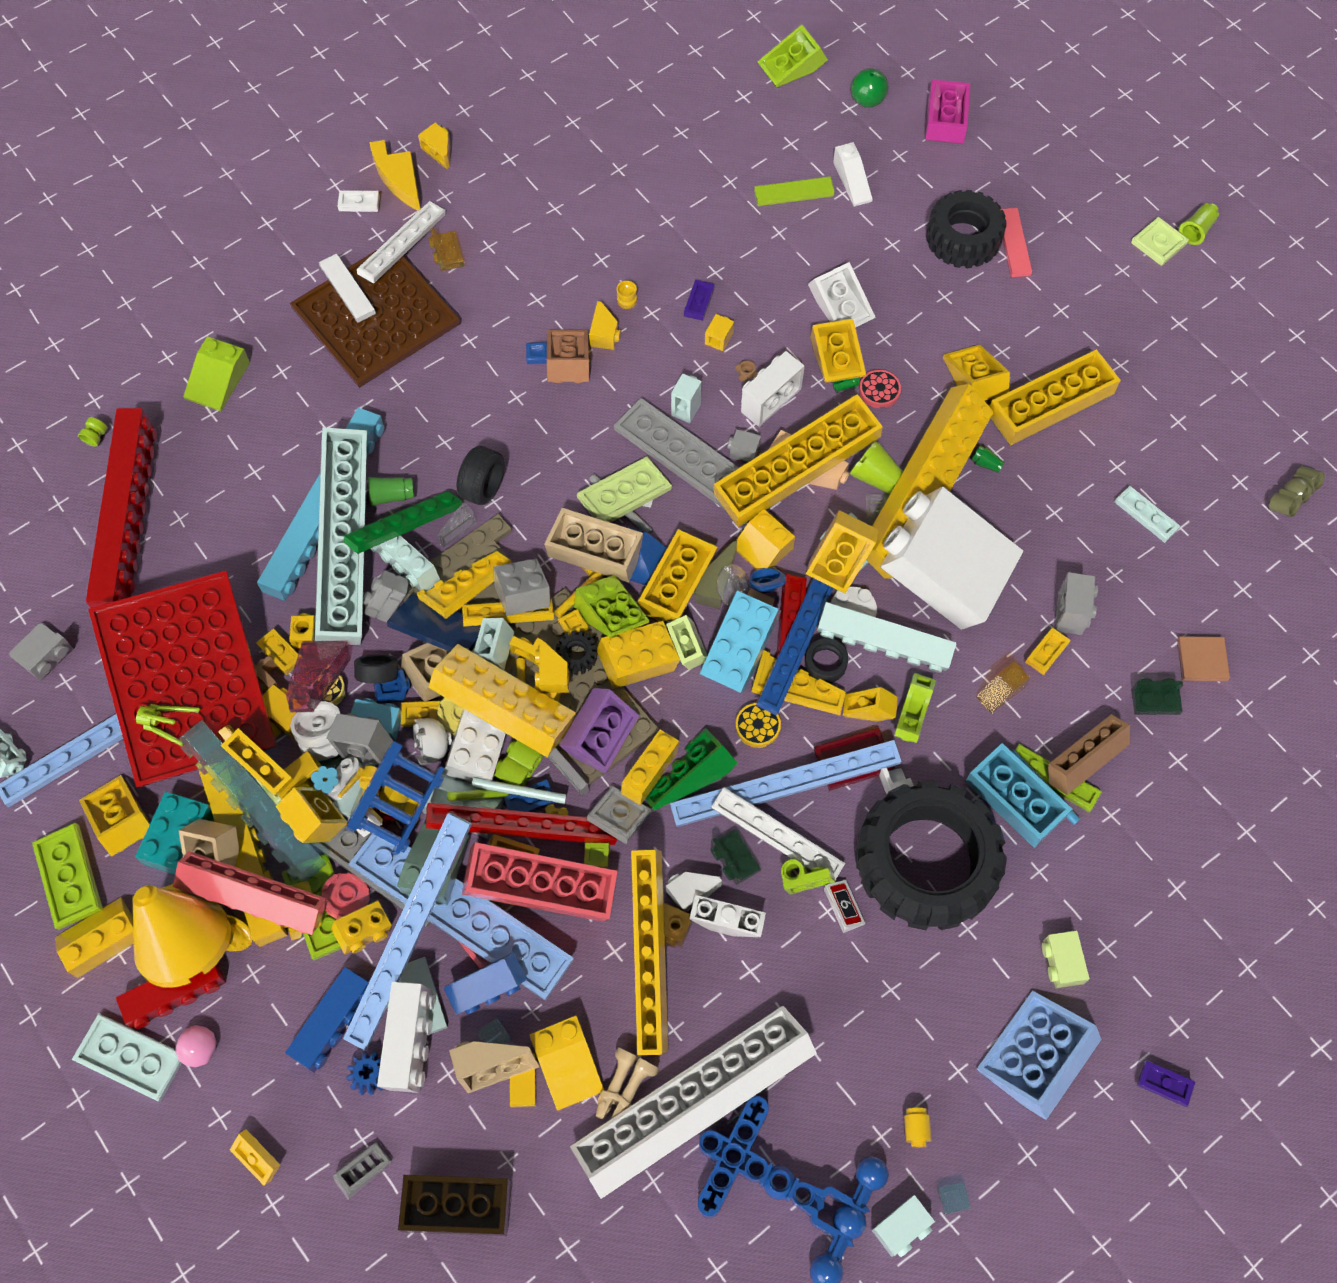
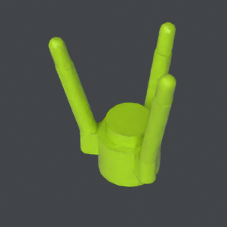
[136,704,200,746]

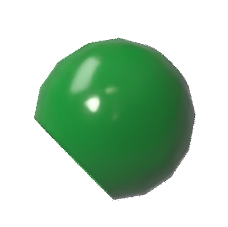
[851,68,889,108]

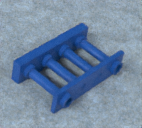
[344,741,445,856]

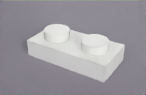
[338,190,380,212]

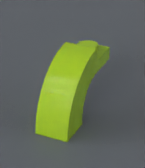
[894,673,936,743]

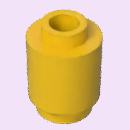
[904,1108,932,1148]

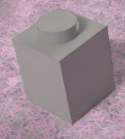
[727,429,761,462]

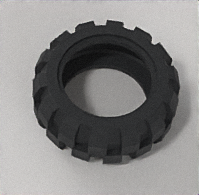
[855,780,1007,930]

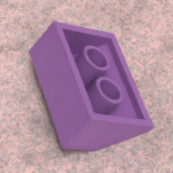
[559,688,639,773]

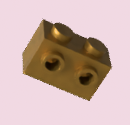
[663,903,693,948]

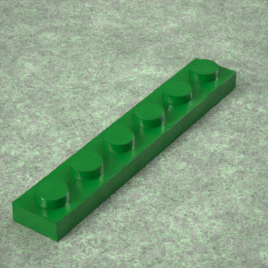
[344,491,462,554]

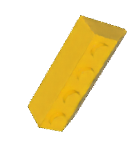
[638,529,718,621]

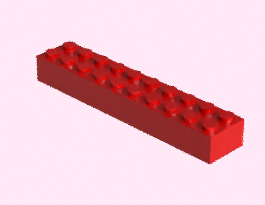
[86,408,157,608]

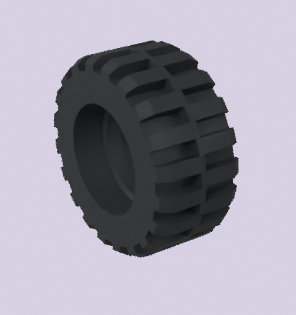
[926,190,1007,268]

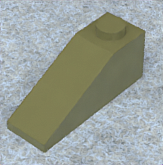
[693,541,738,609]

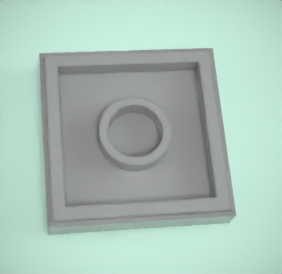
[587,786,652,844]

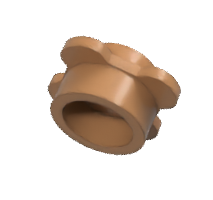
[735,361,758,382]

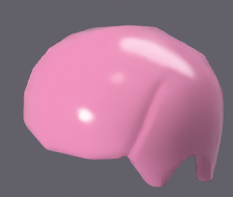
[176,1025,217,1067]

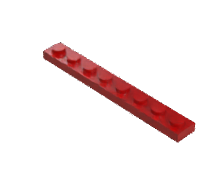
[426,803,617,845]

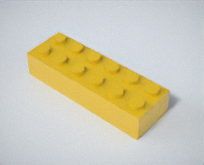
[990,349,1121,446]
[428,644,576,758]

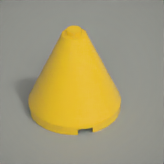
[133,885,231,987]

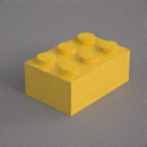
[806,510,879,593]
[597,621,680,689]

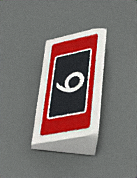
[824,880,866,933]

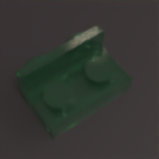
[1131,678,1183,715]
[710,829,761,885]

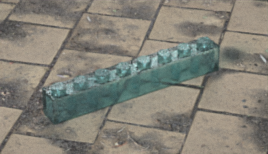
[179,720,326,882]

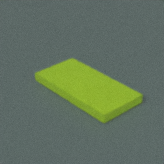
[32,823,103,930]
[281,854,341,961]

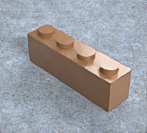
[1048,714,1130,795]

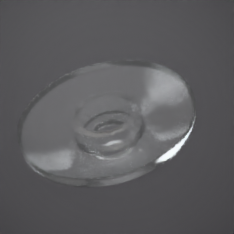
[717,564,750,607]

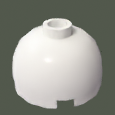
[413,718,452,765]

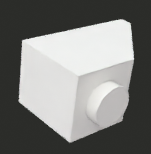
[666,872,722,912]

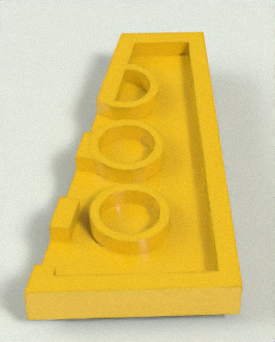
[417,551,512,619]
[752,650,846,716]

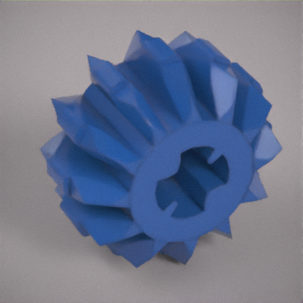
[346,1051,383,1096]

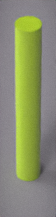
[447,789,510,801]

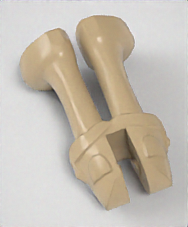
[596,1047,659,1120]

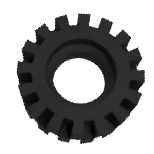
[556,631,597,675]

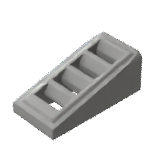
[333,1142,391,1200]

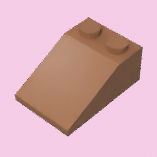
[547,330,589,383]

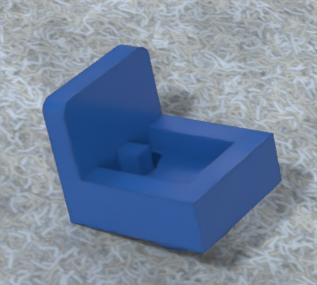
[373,670,410,703]

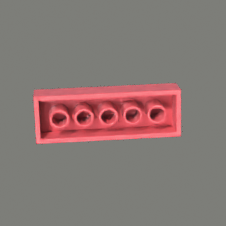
[461,842,617,922]

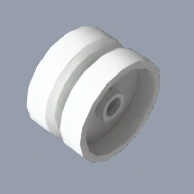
[290,701,341,761]

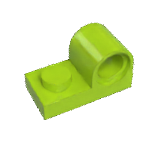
[781,859,836,894]

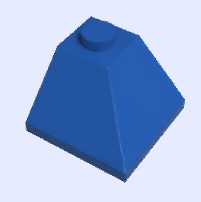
[627,527,667,586]

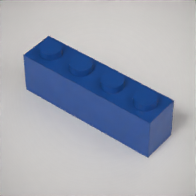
[285,967,369,1073]

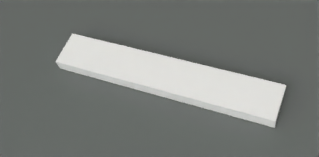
[357,201,446,283]
[711,788,845,880]

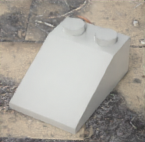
[808,262,876,328]

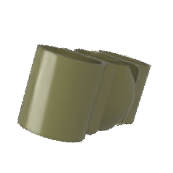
[1269,466,1325,517]

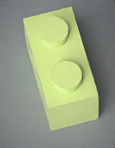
[666,615,707,670]
[1042,931,1090,988]

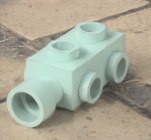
[0,729,27,778]

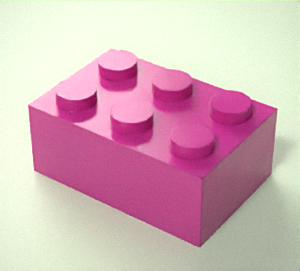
[925,79,970,144]

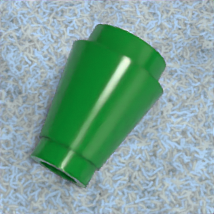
[971,445,1005,473]

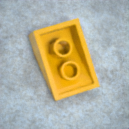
[810,319,866,383]
[943,345,1010,401]
[79,775,150,857]
[529,1016,604,1111]

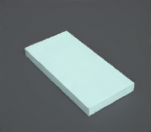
[72,1013,182,1102]

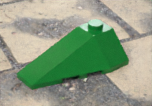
[645,728,738,811]

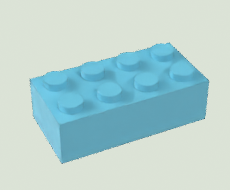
[700,591,781,693]
[965,743,1072,848]

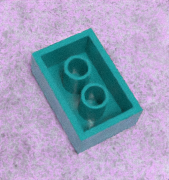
[135,792,214,875]

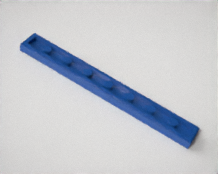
[756,578,833,715]

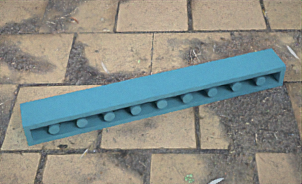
[257,408,384,601]

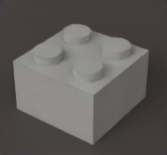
[493,558,550,616]
[1055,572,1098,635]
[327,713,394,766]

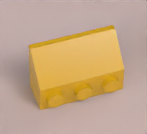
[55,897,134,978]

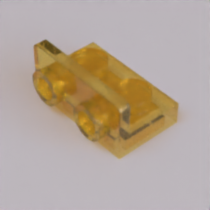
[428,228,464,272]

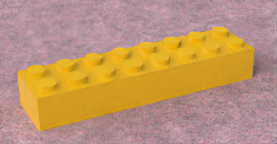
[714,394,883,527]

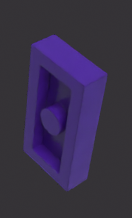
[684,279,715,321]
[1137,1061,1195,1107]

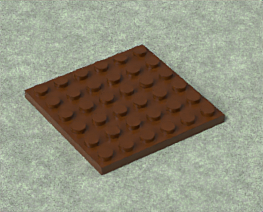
[290,249,460,388]

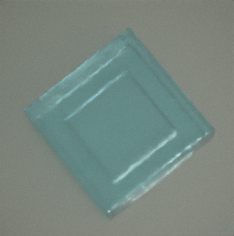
[477,1018,512,1044]
[937,1182,971,1215]

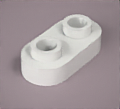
[326,757,363,801]

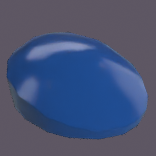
[749,568,787,593]

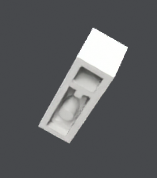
[833,142,872,207]

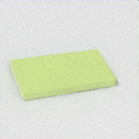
[577,456,672,523]

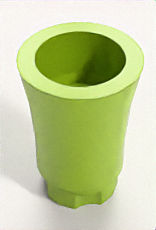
[1179,203,1219,245]

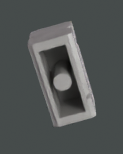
[363,571,408,623]

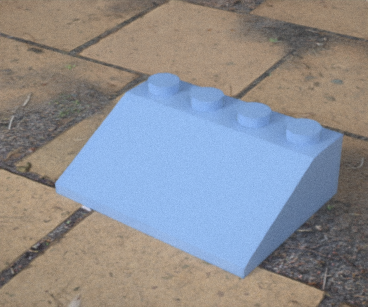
[977,991,1102,1120]

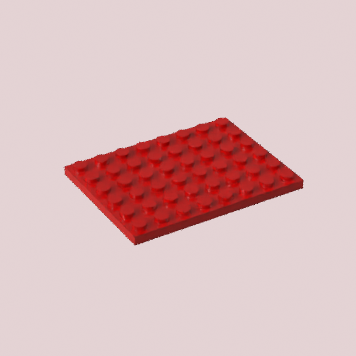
[88,571,277,788]

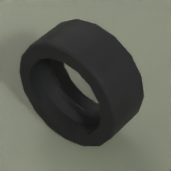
[805,638,849,683]
[354,654,398,684]

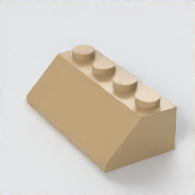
[544,508,643,582]

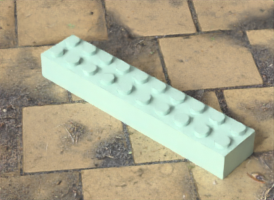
[315,427,367,645]

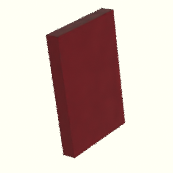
[813,727,895,791]

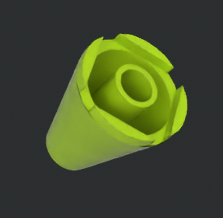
[849,441,903,494]

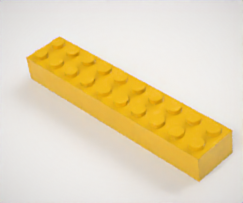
[866,384,994,579]

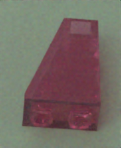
[286,641,351,712]

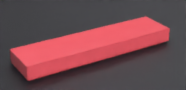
[1001,208,1032,277]

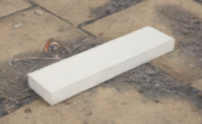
[319,254,376,323]

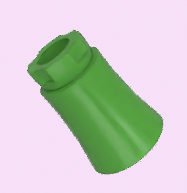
[368,477,414,507]

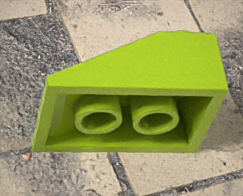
[757,24,828,87]
[183,336,250,412]

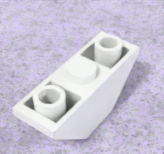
[689,895,766,937]

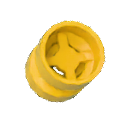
[616,280,637,309]

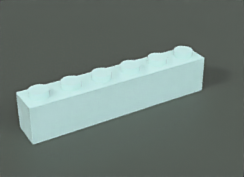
[816,602,956,673]

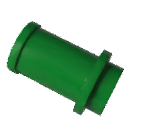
[832,377,860,393]

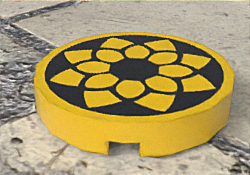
[735,703,781,748]

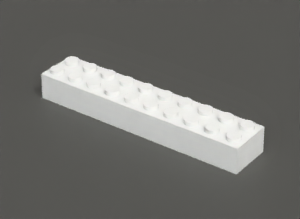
[570,1006,817,1199]

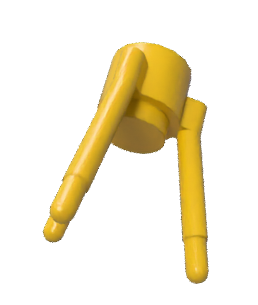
[338,765,380,800]

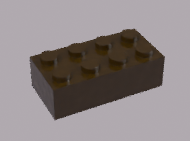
[398,1175,511,1236]

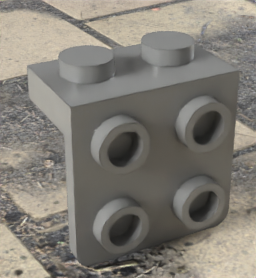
[9,623,73,681]

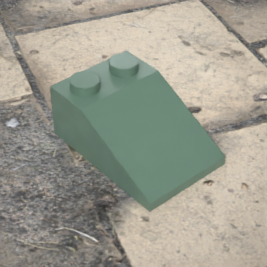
[397,824,470,905]

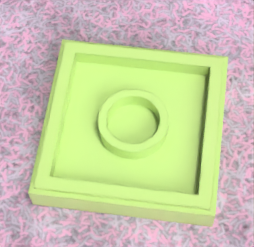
[1131,217,1189,266]

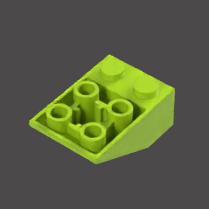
[574,575,649,638]

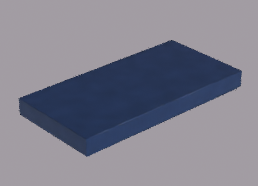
[387,594,481,652]

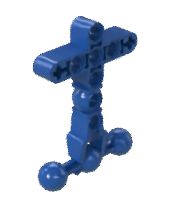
[698,1096,889,1283]

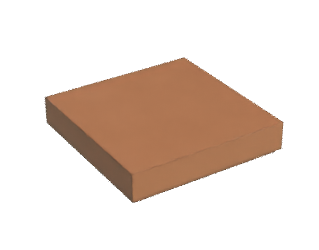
[1177,636,1230,682]

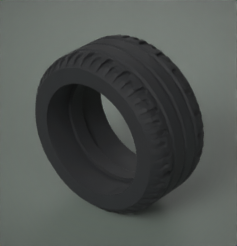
[456,446,505,505]

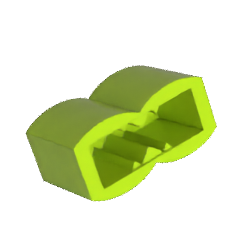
[494,740,544,787]

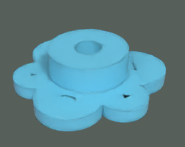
[311,766,339,793]

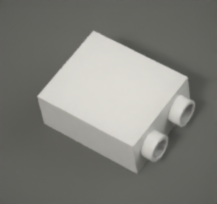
[880,487,1023,630]

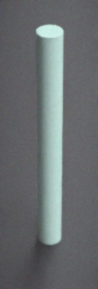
[472,777,566,804]

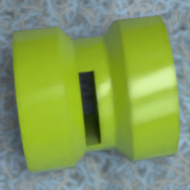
[78,417,108,447]

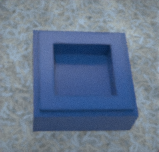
[526,342,547,364]

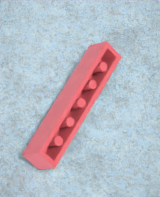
[173,851,327,935]

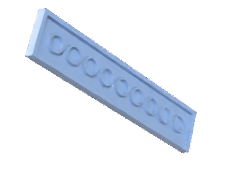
[348,834,574,1001]

